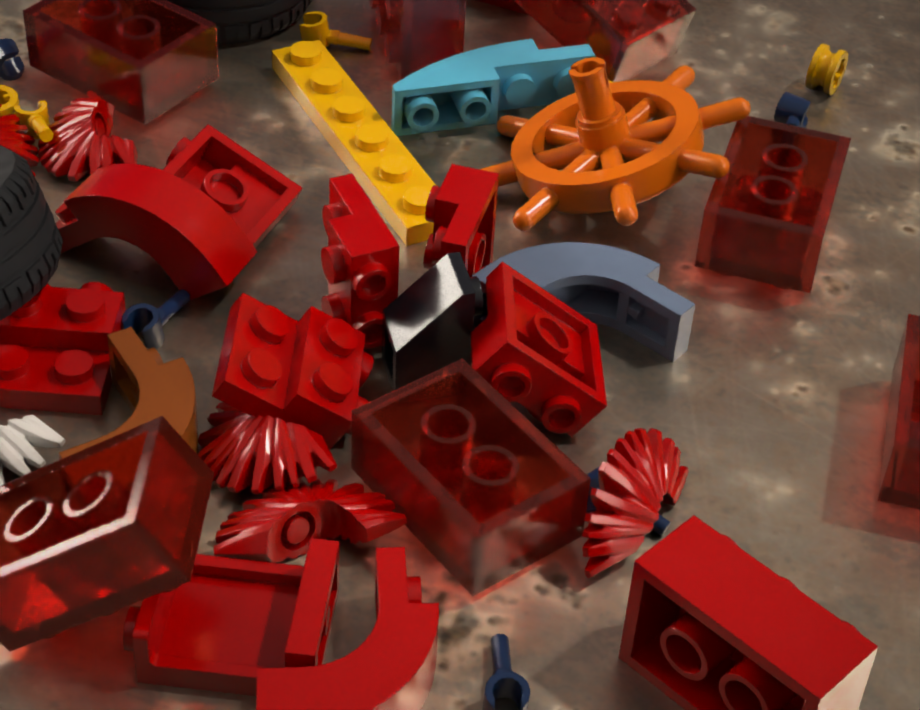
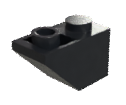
[382,252,483,400]

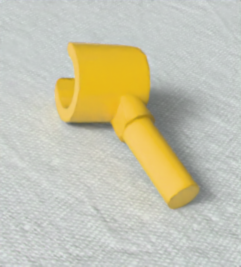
[299,11,372,51]
[14,100,54,142]

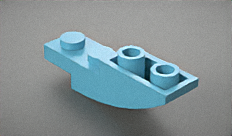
[391,39,596,136]

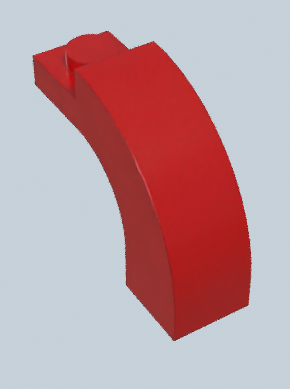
[55,163,258,300]
[256,547,439,710]

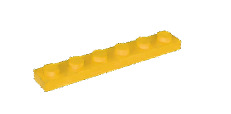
[272,40,436,246]

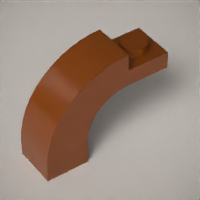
[59,327,199,545]

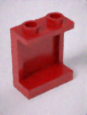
[123,525,339,696]

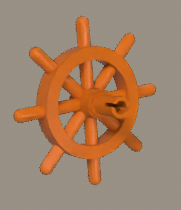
[480,57,751,231]

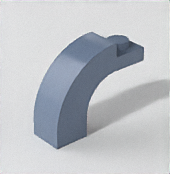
[472,242,696,362]

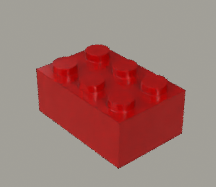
[618,515,878,710]

